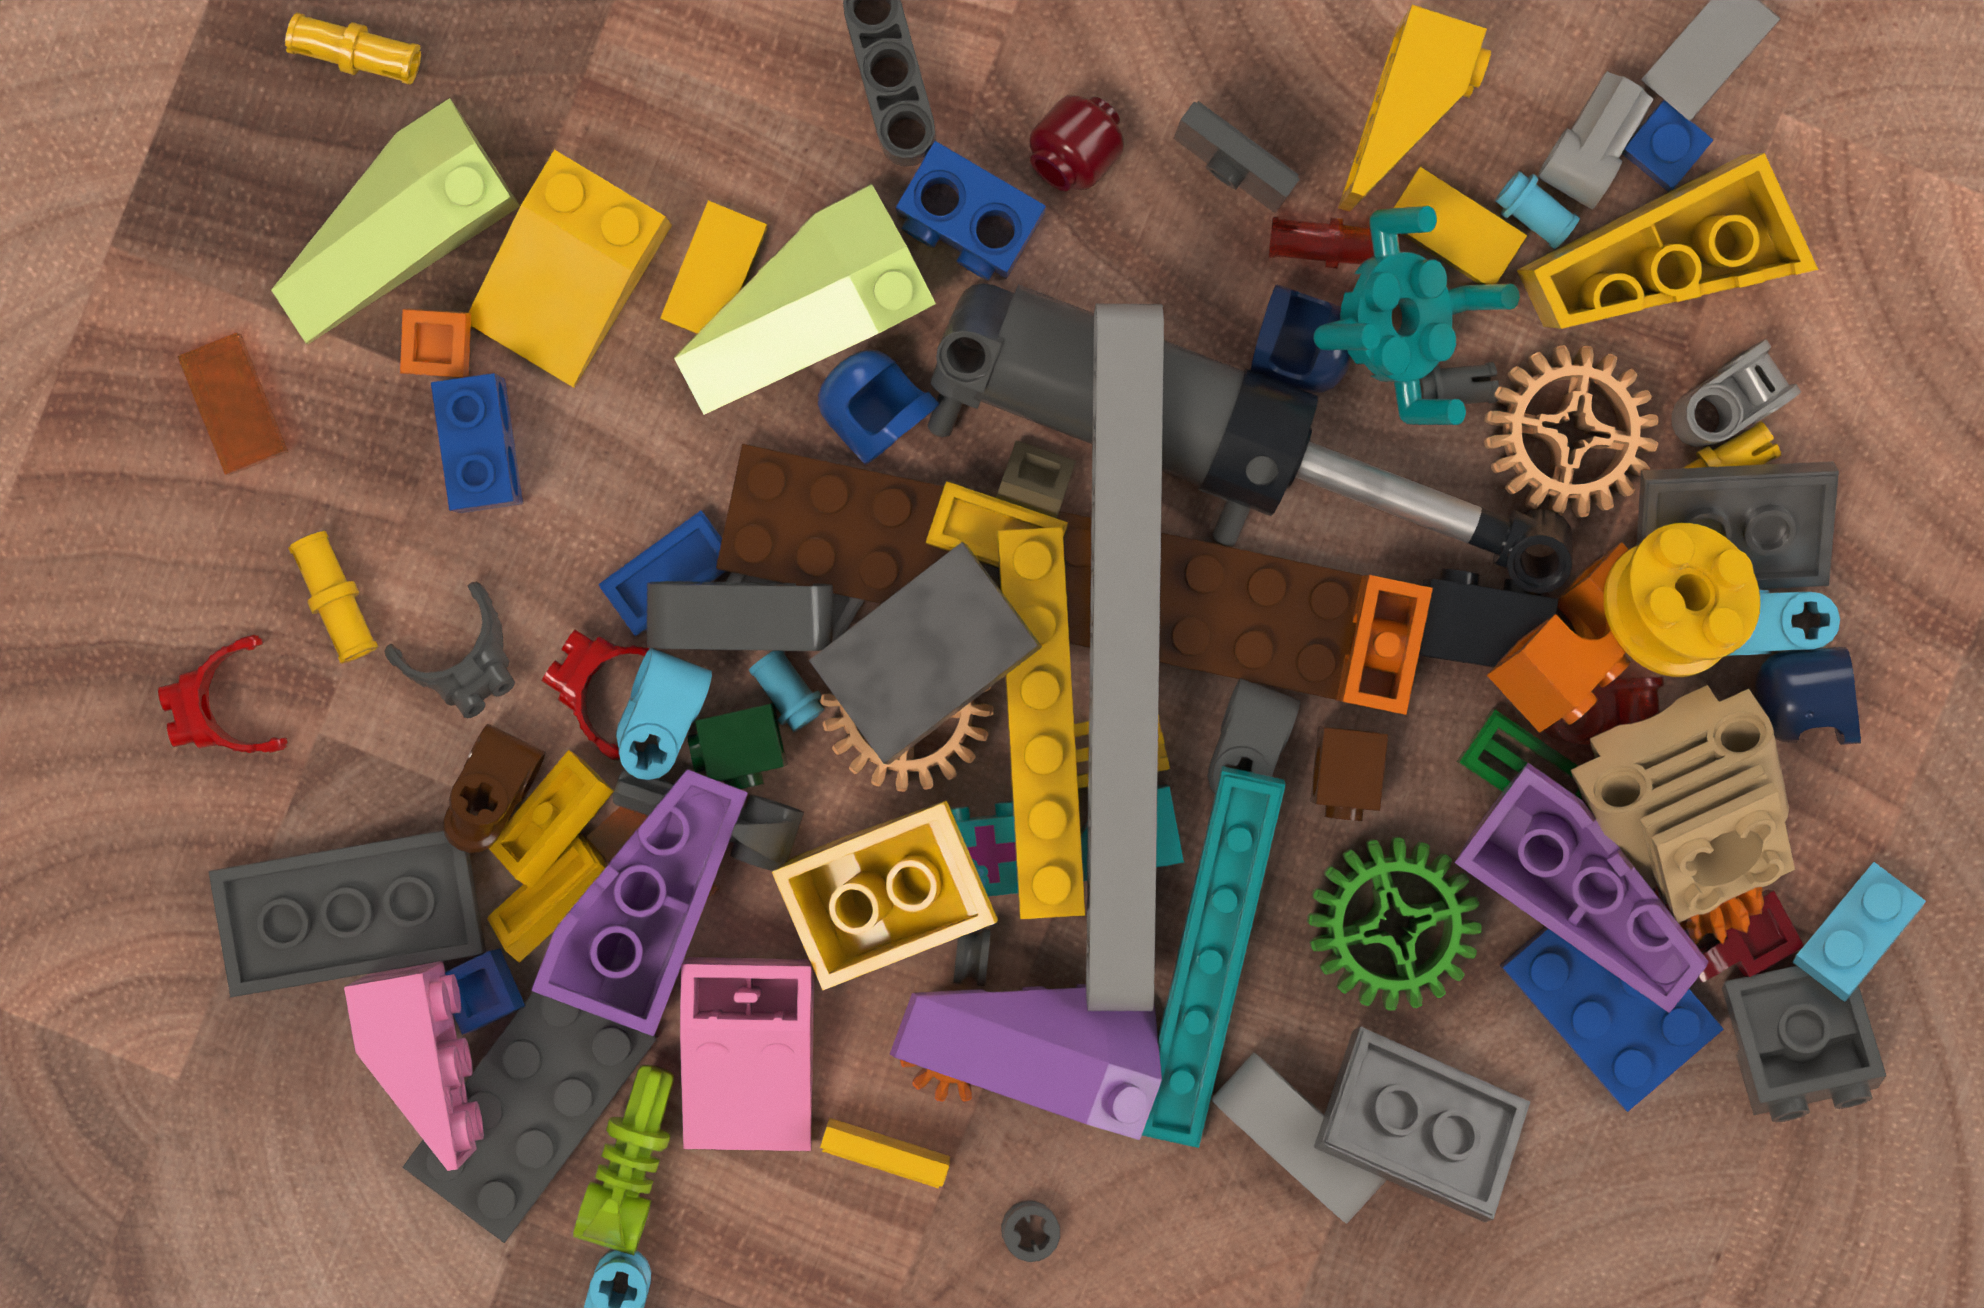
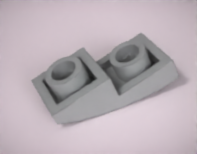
[1641,0,1781,121]

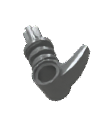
[613,770,804,871]

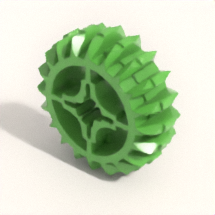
[1307,837,1482,1010]

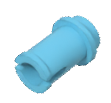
[1495,171,1580,249]
[749,651,825,732]

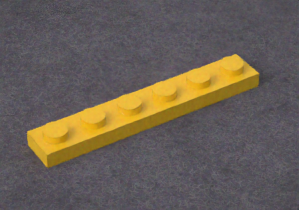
[997,527,1085,919]

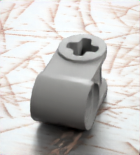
[1671,339,1801,447]

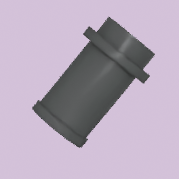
[1420,362,1499,404]

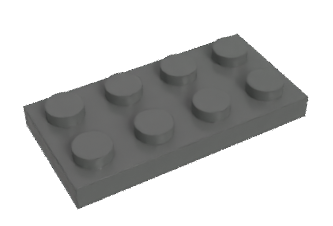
[208,830,486,998]
[402,992,659,1243]

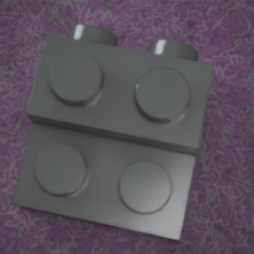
[1722,966,1886,1123]

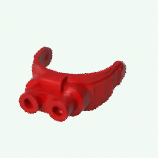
[541,629,667,761]
[158,635,288,753]

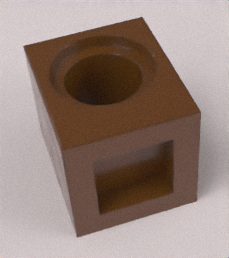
[1310,726,1388,821]

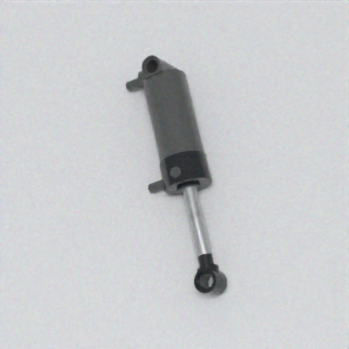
[928,283,1573,594]

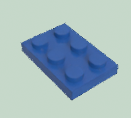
[1500,926,1724,1112]

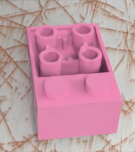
[680,957,814,1151]
[344,961,484,1171]

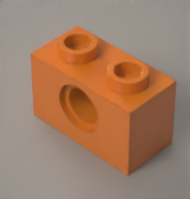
[1336,575,1433,715]

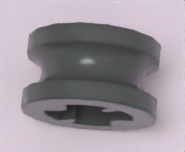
[953,929,991,986]
[1001,1201,1060,1262]

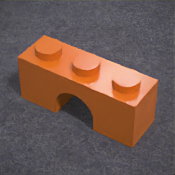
[1487,542,1631,733]

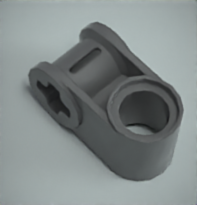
[1207,678,1300,794]

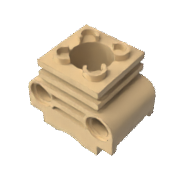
[1571,685,1795,923]

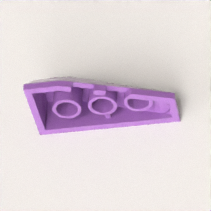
[1455,763,1708,1013]
[531,769,748,1036]
[890,984,1162,1140]

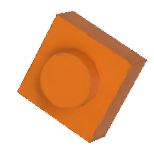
[400,308,471,378]

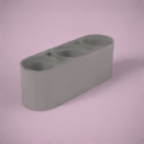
[1211,1052,1387,1224]

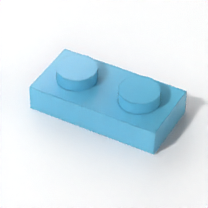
[1793,862,1926,1002]

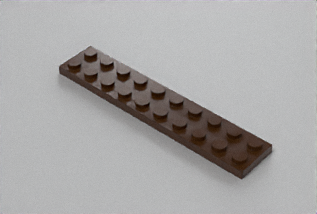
[716,444,1364,700]

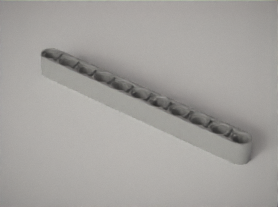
[1086,303,1164,1011]

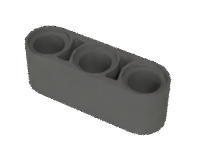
[843,0,936,167]
[646,581,833,651]

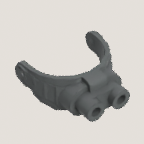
[384,581,515,719]

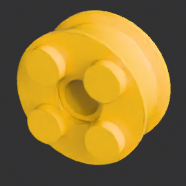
[1603,523,1760,677]

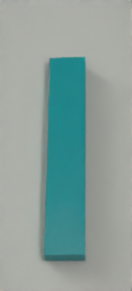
[1141,766,1286,1148]

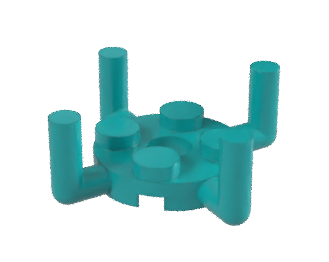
[1313,206,1520,425]

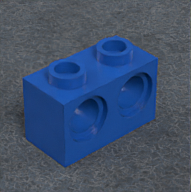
[896,141,1046,281]
[431,373,523,513]

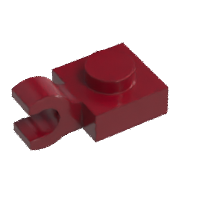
[1698,890,1804,982]

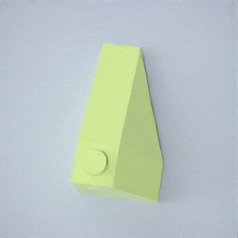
[271,98,520,344]
[674,184,936,415]

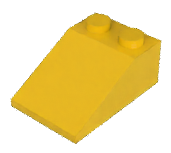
[1338,4,1491,212]
[469,149,672,388]
[772,800,998,990]

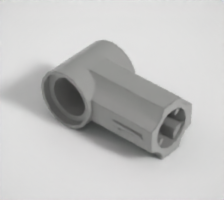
[1537,71,1653,210]

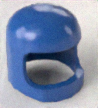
[818,349,940,465]

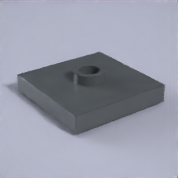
[1173,101,1300,213]

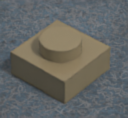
[996,440,1076,519]

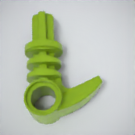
[573,1065,674,1256]

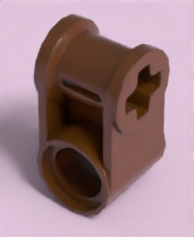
[443,724,546,853]

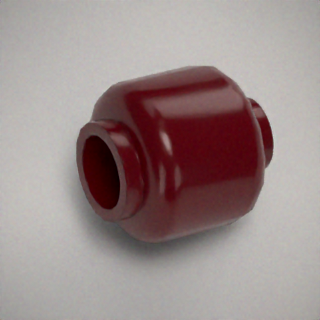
[1029,95,1124,191]

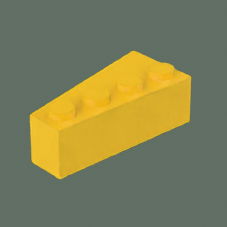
[1517,153,1819,329]

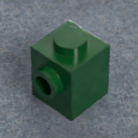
[687,703,788,789]

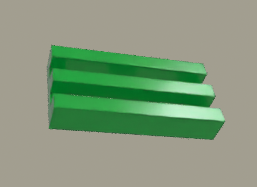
[1456,709,1582,800]

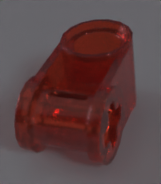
[1544,676,1664,745]

